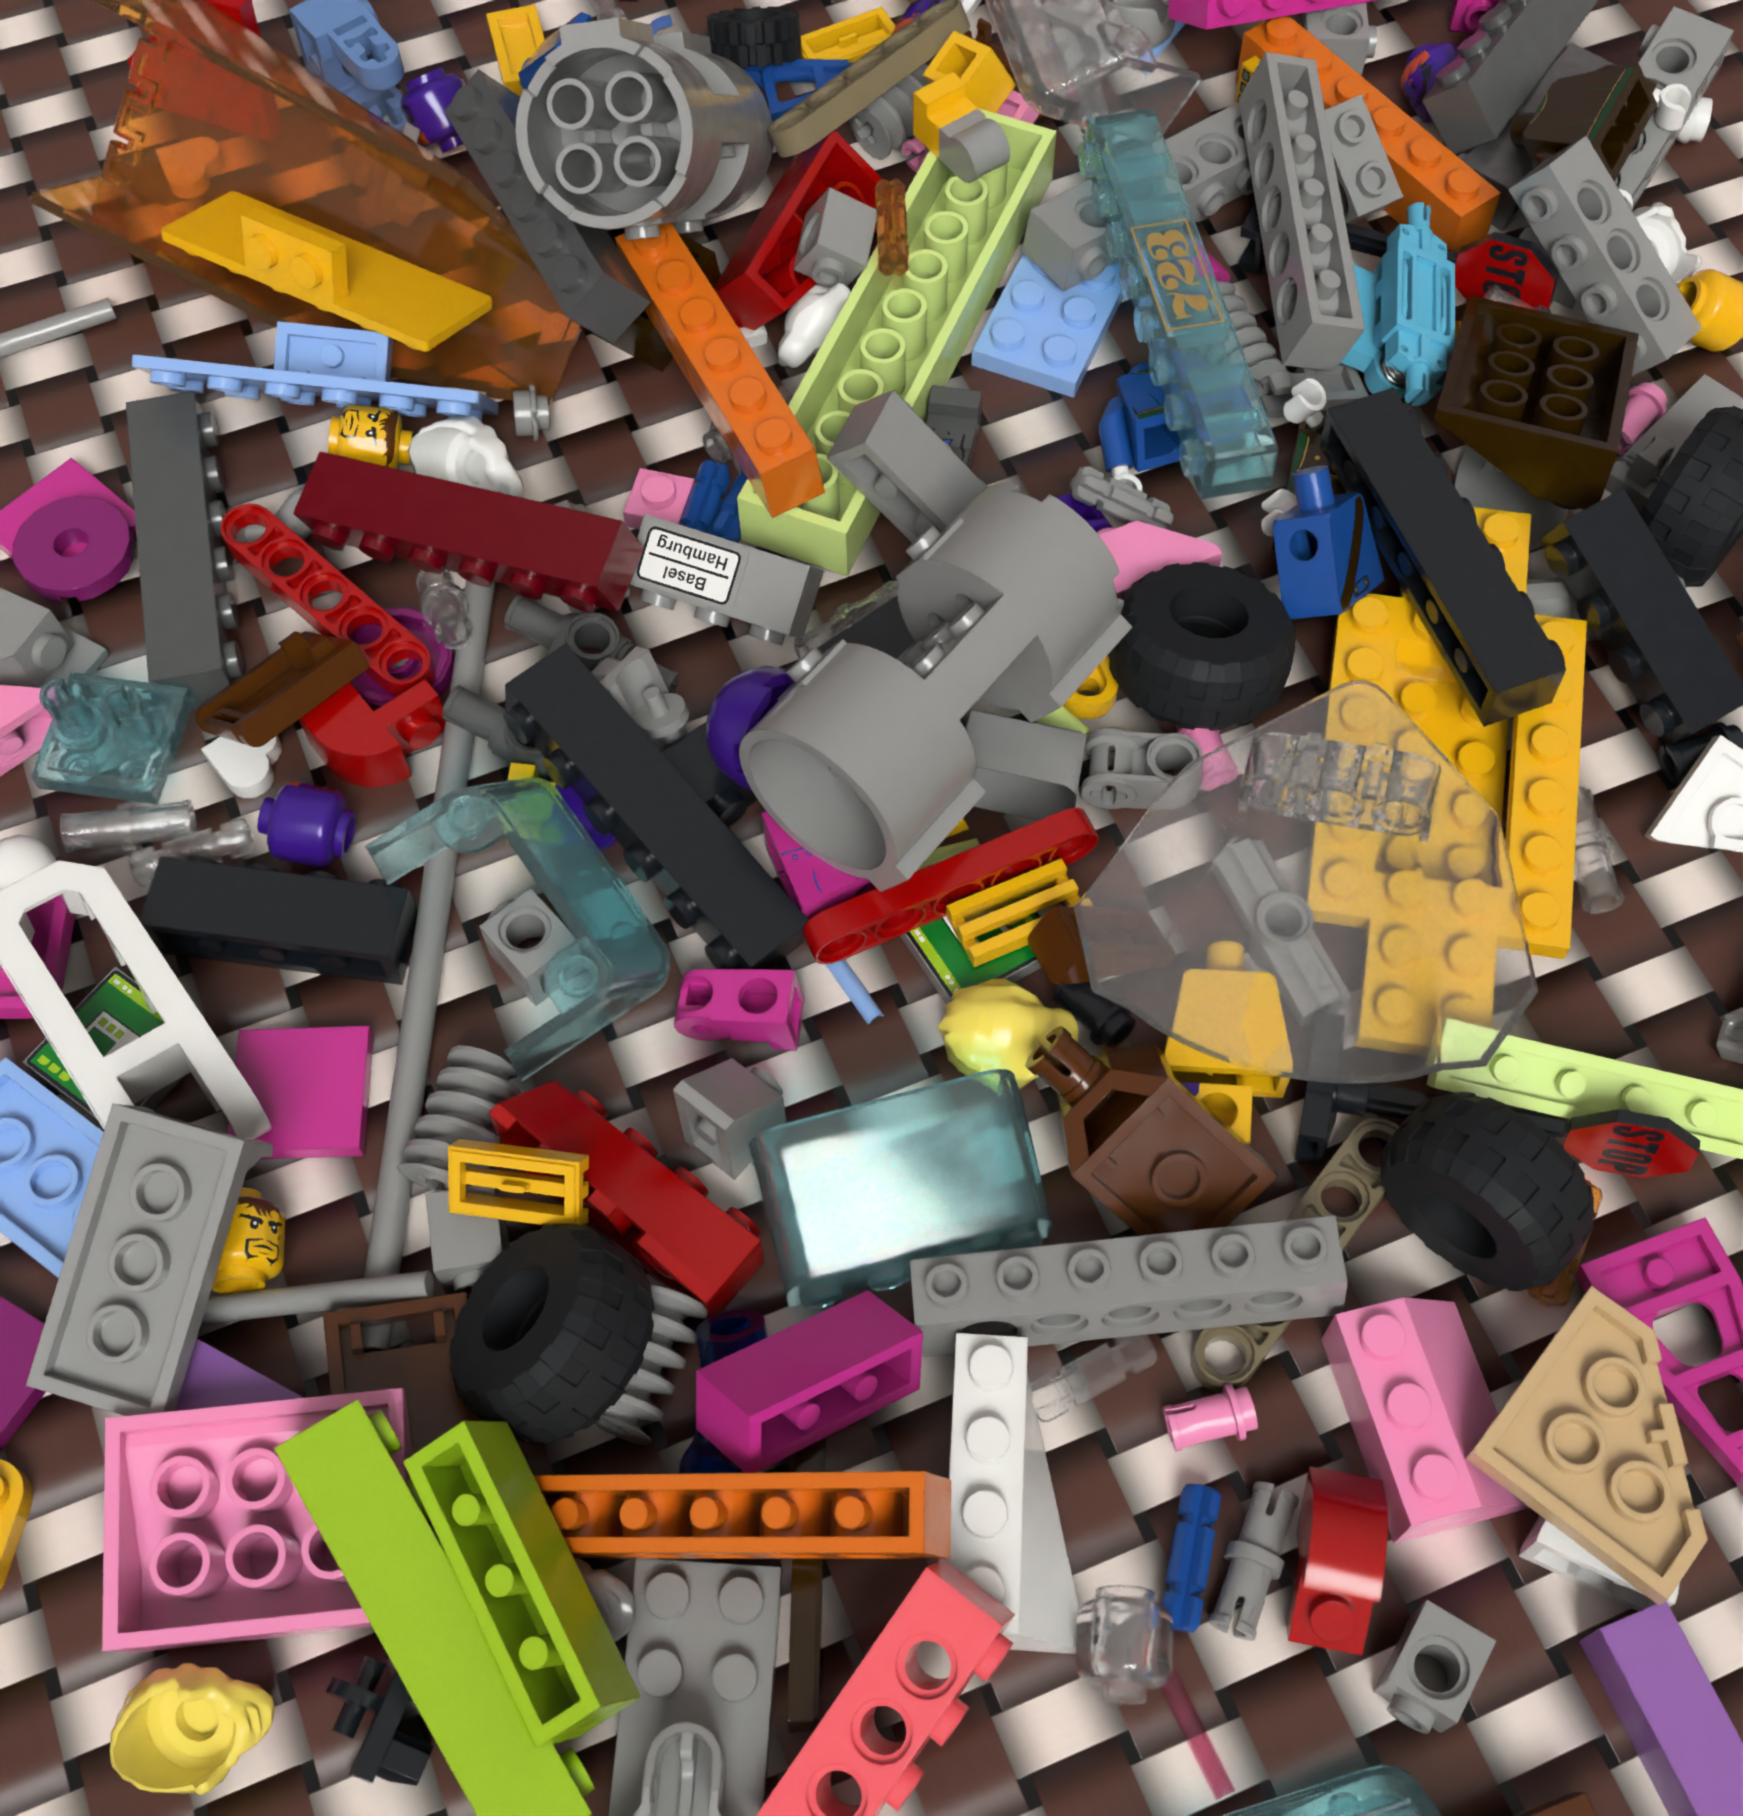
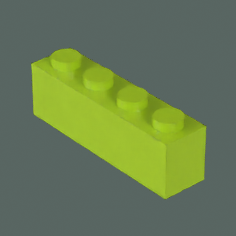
[403,1421,641,1748]

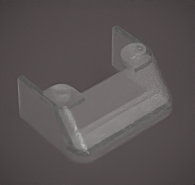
[985,0,1202,145]

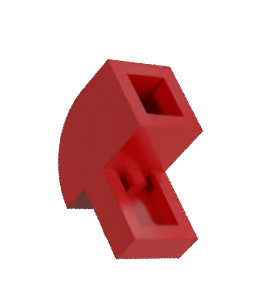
[299,679,445,787]
[1286,1466,1388,1656]

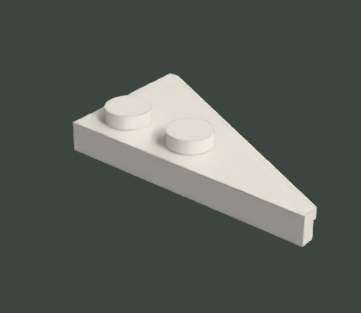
[1644,735,1743,853]

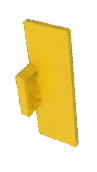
[161,191,492,351]

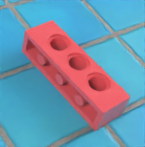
[756,1559,1015,1816]

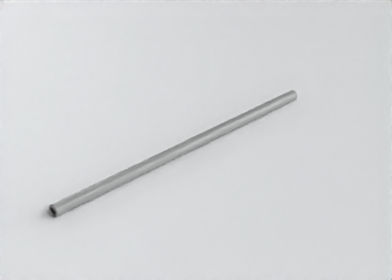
[361,580,496,1353]

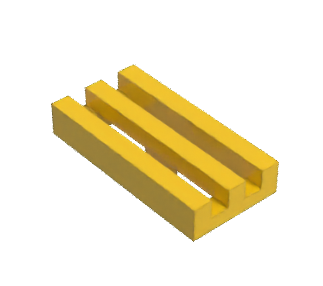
[801,7,896,84]
[946,858,1090,968]
[448,1139,589,1225]

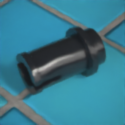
[1659,722,1743,783]
[1052,981,1136,1048]

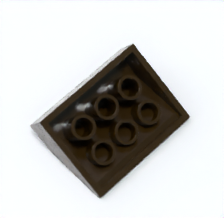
[1434,295,1639,510]

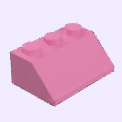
[1321,1297,1530,1544]

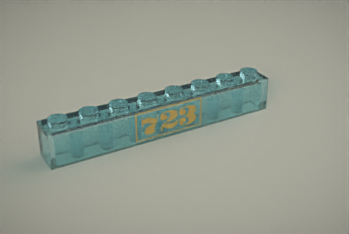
[1078,108,1279,500]

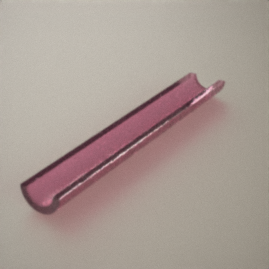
[1145,1647,1236,1801]

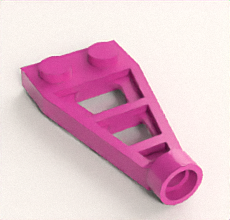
[1574,1217,1743,1496]

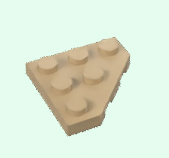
[1466,1286,1708,1605]

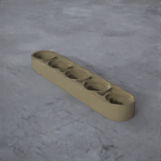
[768,0,971,158]
[1191,1118,1399,1393]

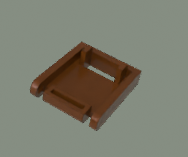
[195,631,371,747]
[323,1292,482,1454]

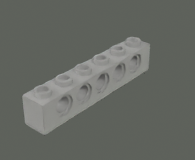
[1519,6,1734,309]
[1239,52,1365,371]
[1022,102,1254,291]
[910,1215,1348,1357]

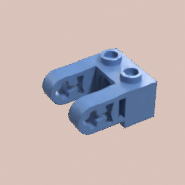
[289,0,408,148]

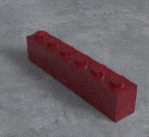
[293,452,644,612]

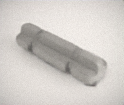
[1069,466,1174,529]

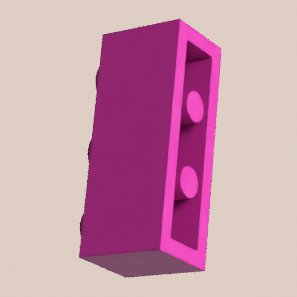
[696,1290,923,1473]

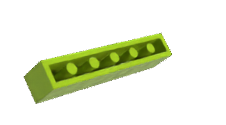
[274,1399,595,1816]

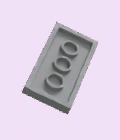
[26,1103,273,1416]
[608,1559,783,1816]

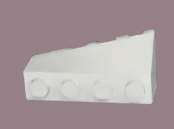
[945,1333,1089,1655]

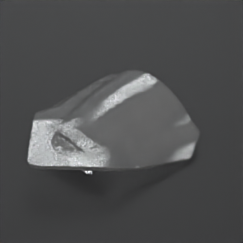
[1074,680,1539,1084]

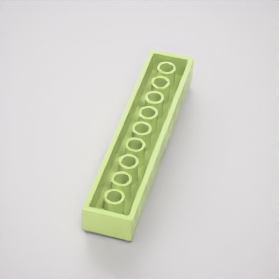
[737,108,1056,577]

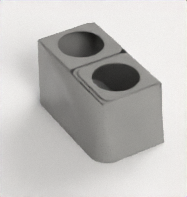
[965,710,1087,820]

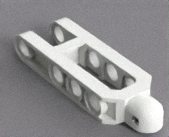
[0,834,272,1140]

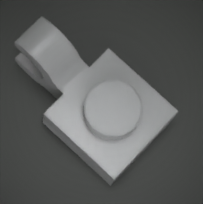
[1259,363,1369,418]

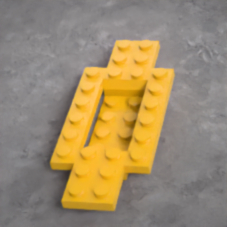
[1305,507,1587,1060]

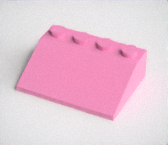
[102,1388,413,1653]

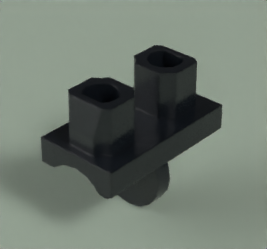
[325,1656,434,1786]

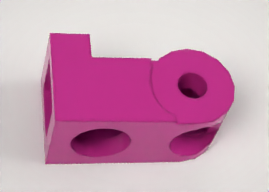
[674,969,805,1051]

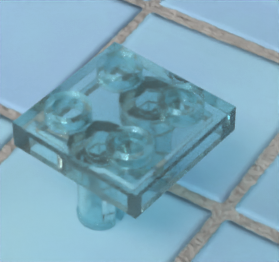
[30,672,194,805]

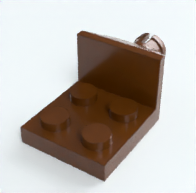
[1025,1026,1278,1236]

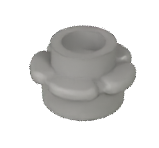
[512,384,550,441]

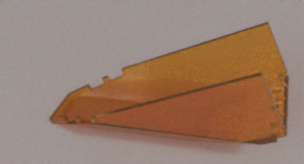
[30,0,583,406]

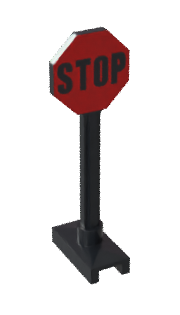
[1238,202,1559,312]
[1294,1013,1700,1178]

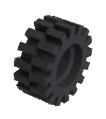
[707,7,802,68]

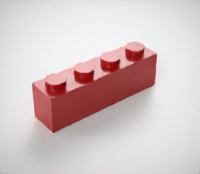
[713,130,902,331]
[489,1080,764,1324]

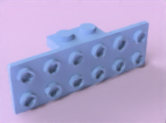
[132,321,499,422]

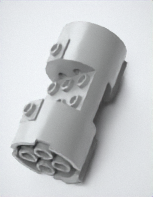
[516,18,773,240]
[739,482,1132,892]

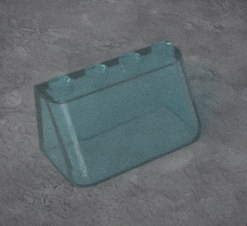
[749,1069,1052,1309]

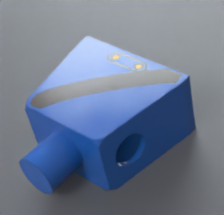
[1273,465,1384,619]

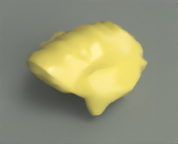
[937,978,1078,1091]
[110,1663,275,1795]

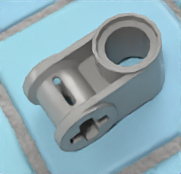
[1081,728,1203,812]

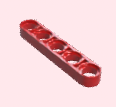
[220,503,436,698]
[802,807,1099,965]

